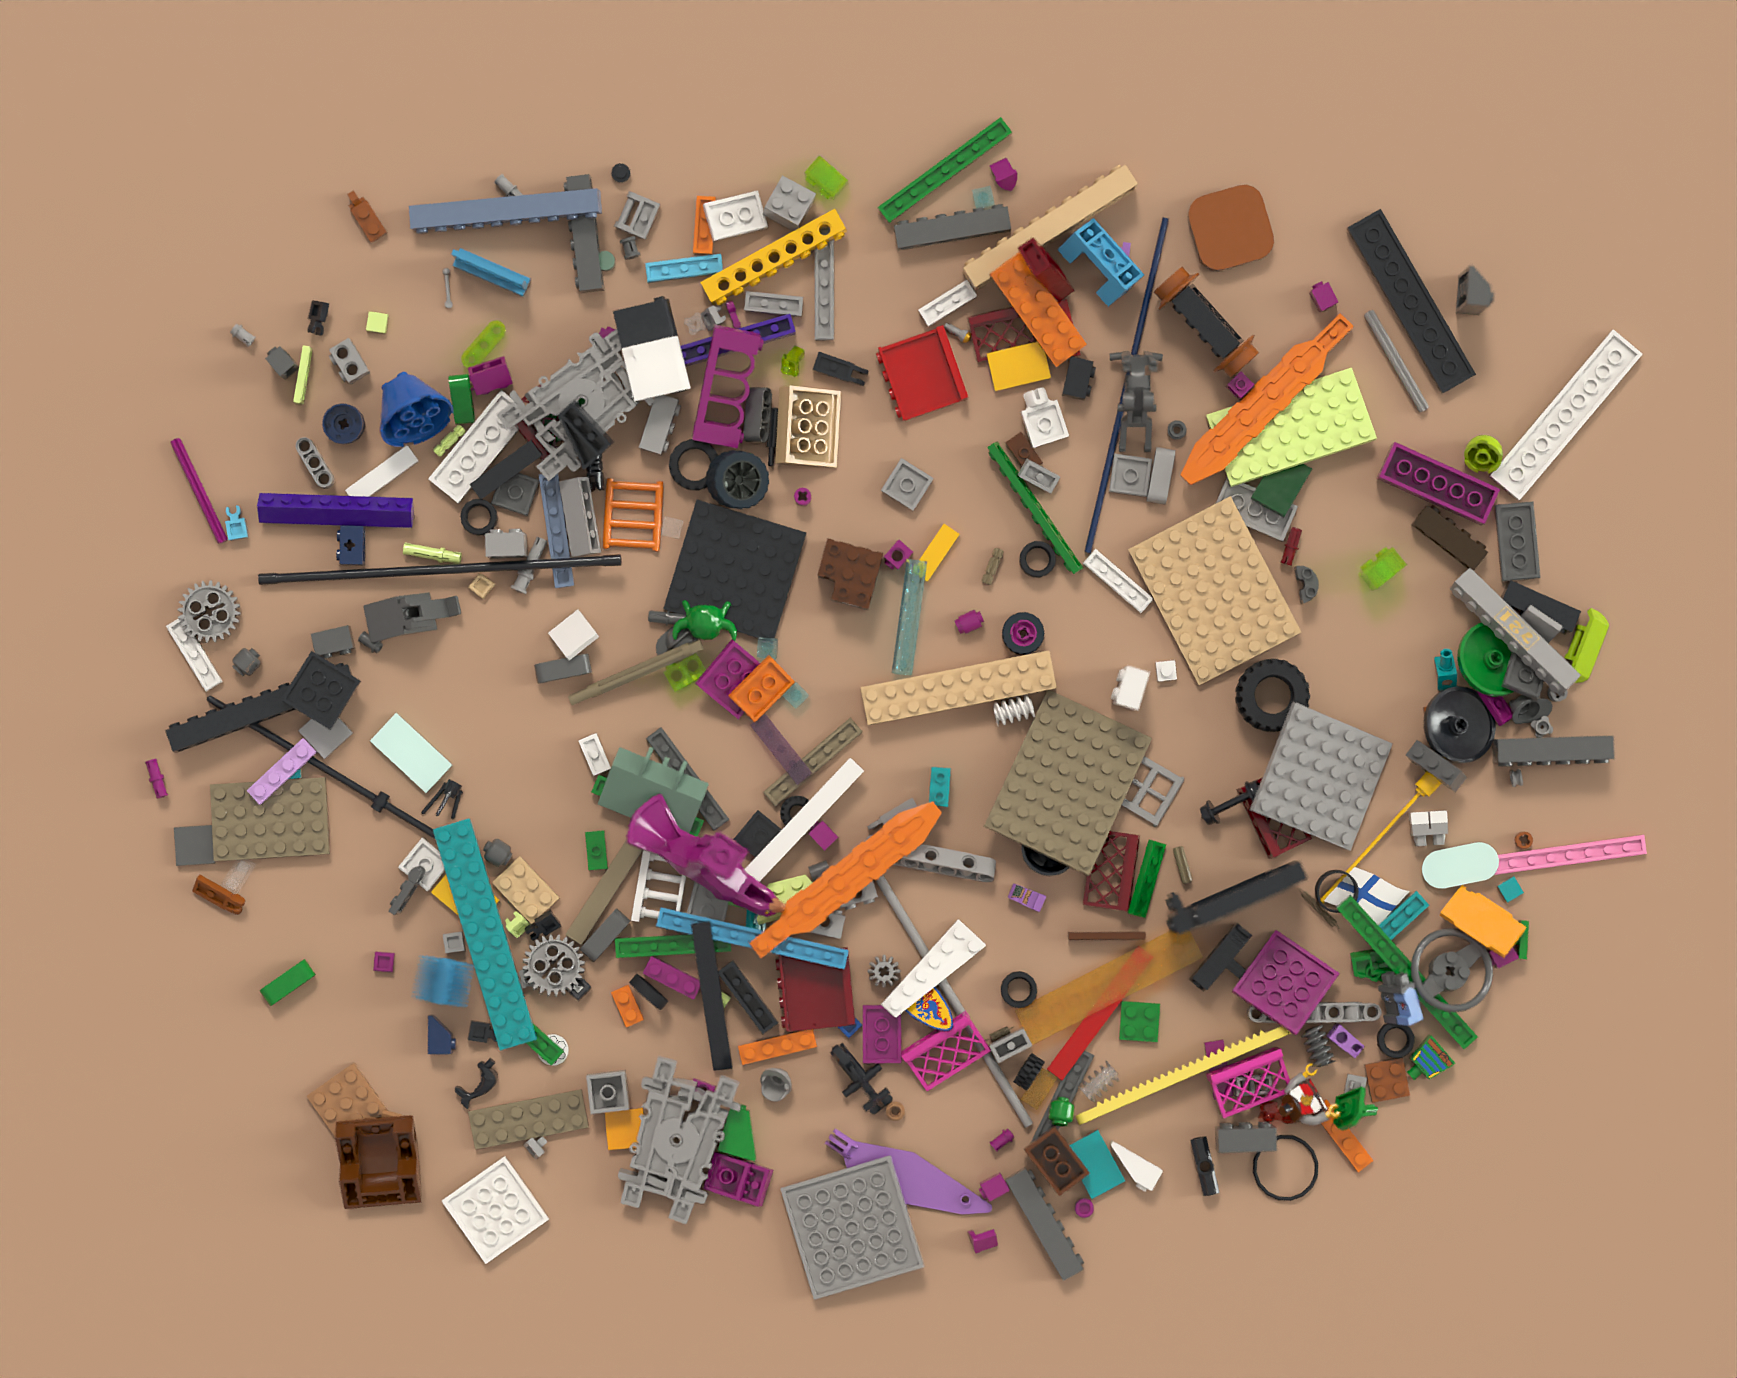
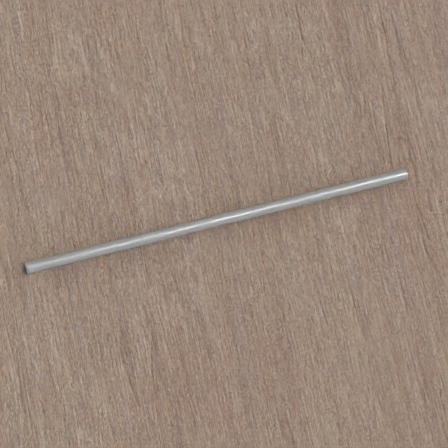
[875,875,1033,1128]

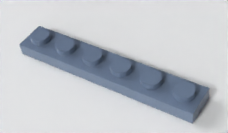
[539,474,575,588]

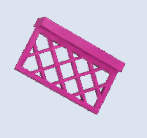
[901,1010,991,1091]
[1206,1047,1290,1118]

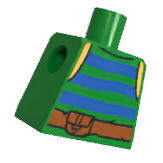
[1407,1034,1455,1080]

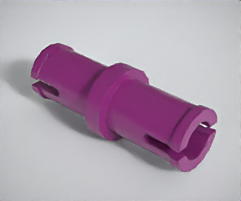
[145,758,168,799]

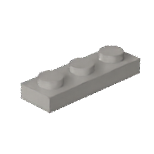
[744,291,803,317]

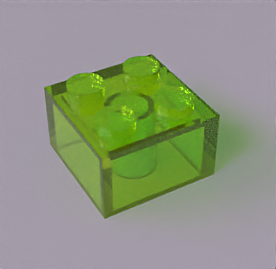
[1358,547,1407,591]

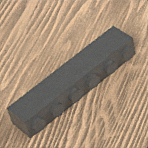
[564,174,605,293]
[894,204,1011,251]
[1005,1167,1084,1281]

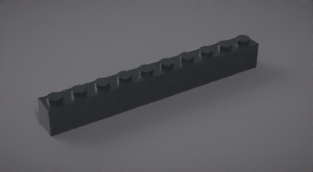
[165,663,353,753]

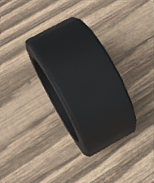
[460,499,498,536]
[1019,541,1056,578]
[1001,971,1037,1008]
[1377,1023,1415,1058]

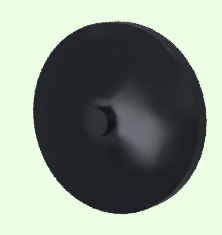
[1423,686,1496,764]

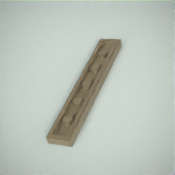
[763,717,863,807]
[565,840,643,945]

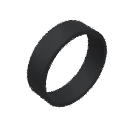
[1315,870,1359,913]
[629,974,668,1010]

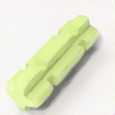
[433,425,466,456]

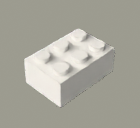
[1111,666,1149,711]

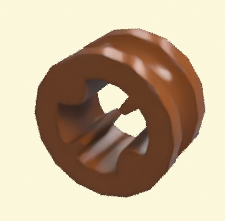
[1514,832,1533,849]

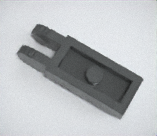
[389,865,426,915]

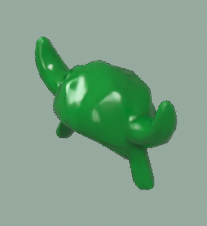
[672,600,737,641]

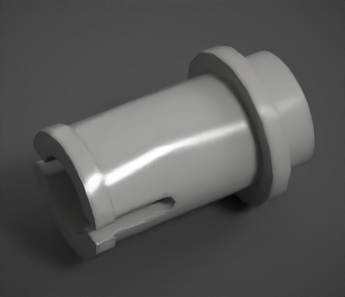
[230,324,256,347]

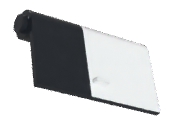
[613,296,691,402]

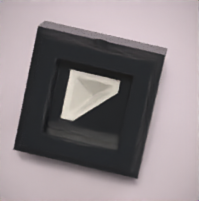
[565,978,592,1002]

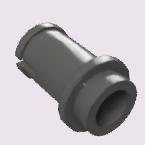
[358,631,383,653]

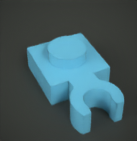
[225,505,248,540]

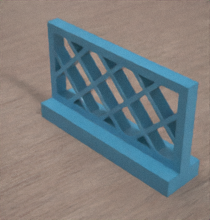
[451,248,531,297]

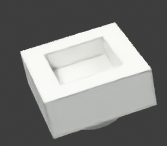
[1155,660,1177,682]

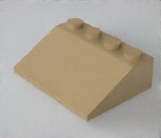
[775,386,841,468]

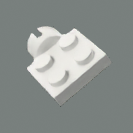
[1020,387,1069,448]

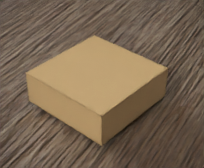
[468,573,495,599]

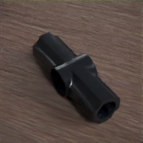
[1190,1136,1220,1196]

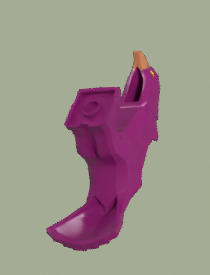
[626,794,786,917]

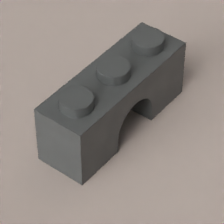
[1406,740,1467,793]

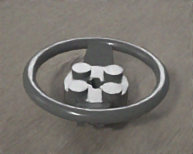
[1411,928,1493,1012]

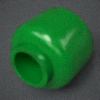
[1048,1097,1075,1127]

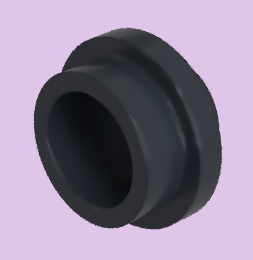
[611,163,631,183]

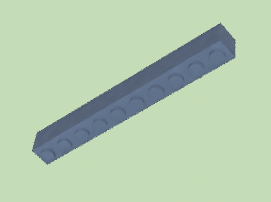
[409,188,602,234]

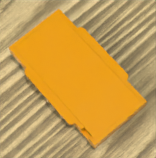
[1440,885,1526,958]

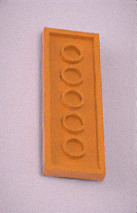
[989,252,1087,367]

